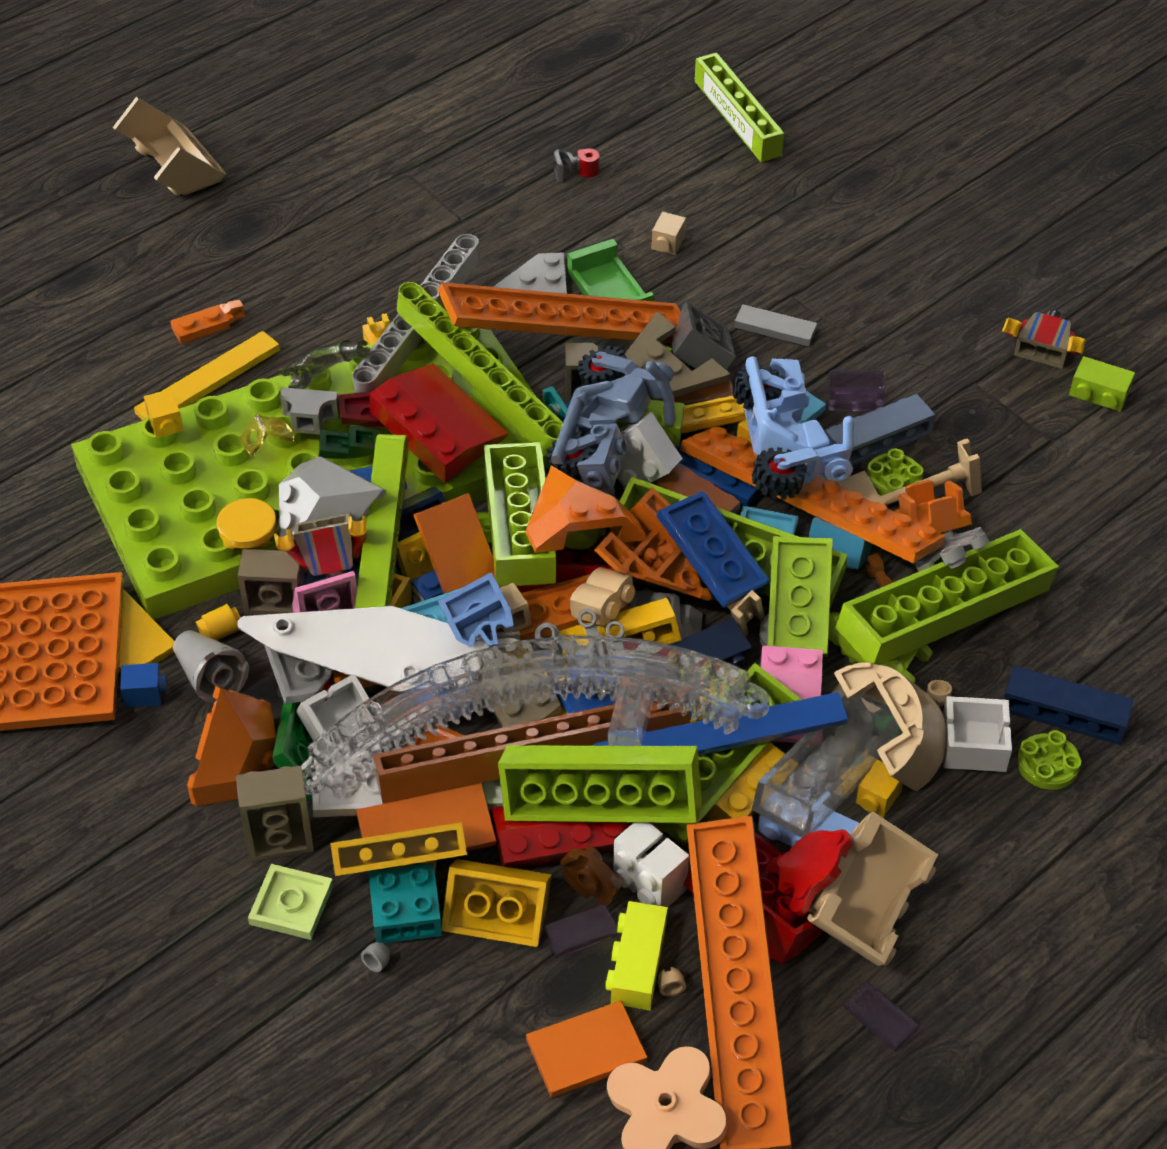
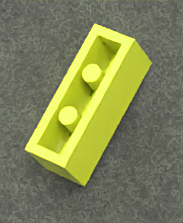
[606,901,668,1011]

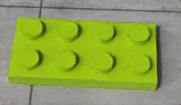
[767,536,833,657]

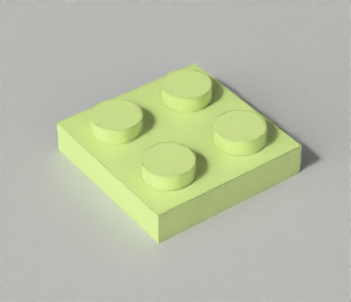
[248,864,333,940]

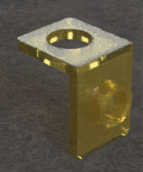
[240,414,296,456]

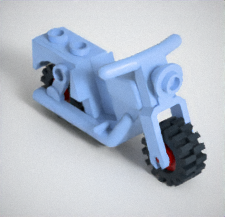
[733,356,854,500]

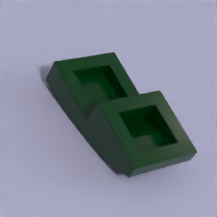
[318,426,379,459]

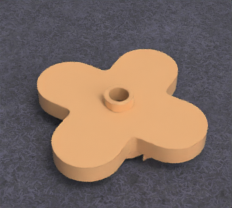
[607,1047,727,1149]

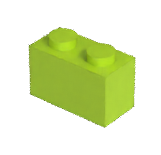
[1069,356,1135,412]

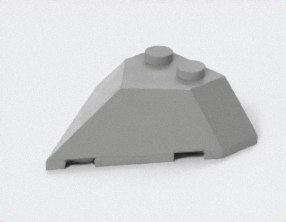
[279,456,387,574]

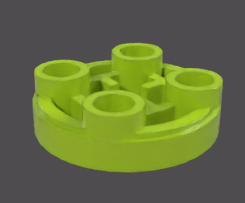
[866,448,923,496]
[1017,730,1081,790]

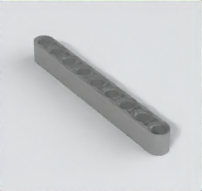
[352,234,479,393]

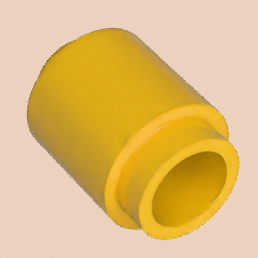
[196,604,241,641]

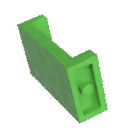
[567,239,655,302]

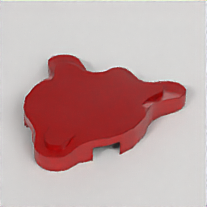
[768,829,853,916]

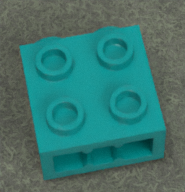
[368,863,442,943]

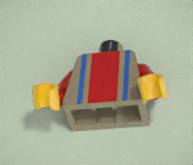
[1002,310,1086,369]
[274,513,367,578]

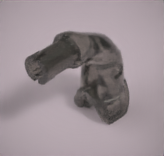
[278,340,370,389]

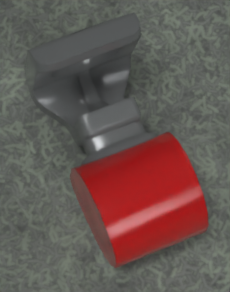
[554,148,599,182]

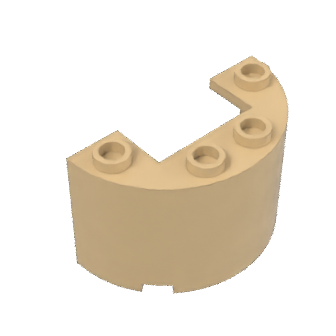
[834,663,947,792]
[807,811,938,966]

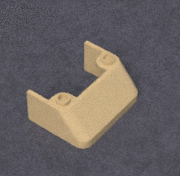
[113,97,226,196]

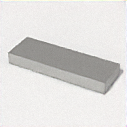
[734,304,817,346]

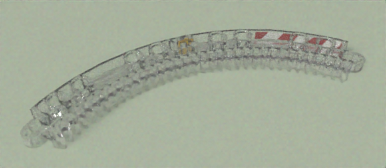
[301,636,769,800]

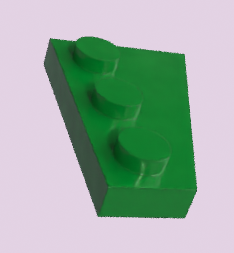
[272,701,314,800]

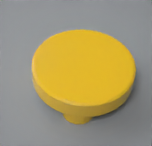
[217,498,277,549]

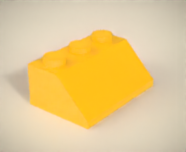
[441,859,552,947]

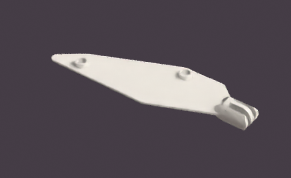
[238,606,523,691]

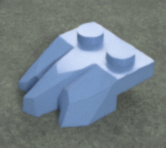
[438,572,514,649]

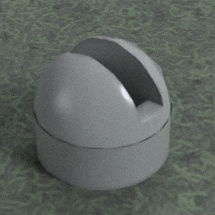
[361,942,390,972]

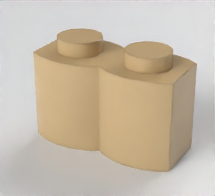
[570,567,635,626]

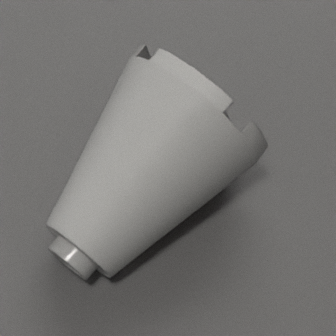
[173,630,249,704]

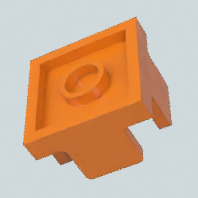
[894,480,972,533]

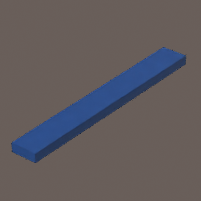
[594,692,848,756]

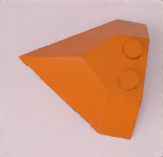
[525,465,646,553]
[594,487,712,601]
[187,686,276,806]

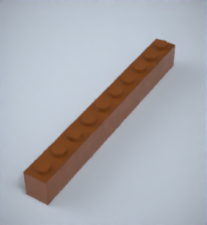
[373,691,690,804]

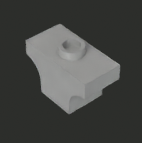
[280,388,340,434]

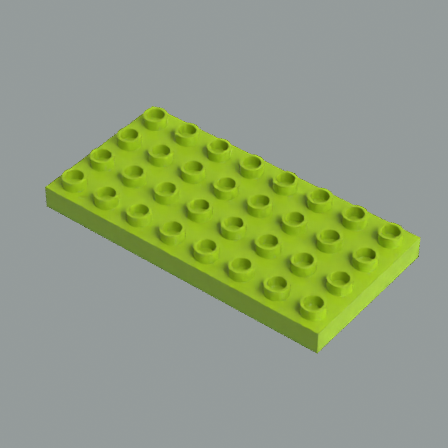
[71,327,551,620]

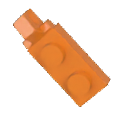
[170,300,245,344]

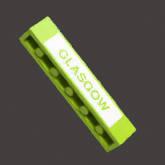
[695,52,784,162]

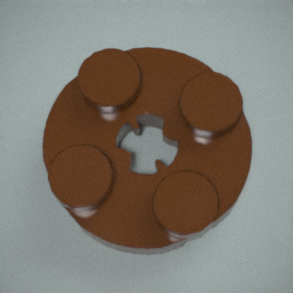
[560,846,624,906]

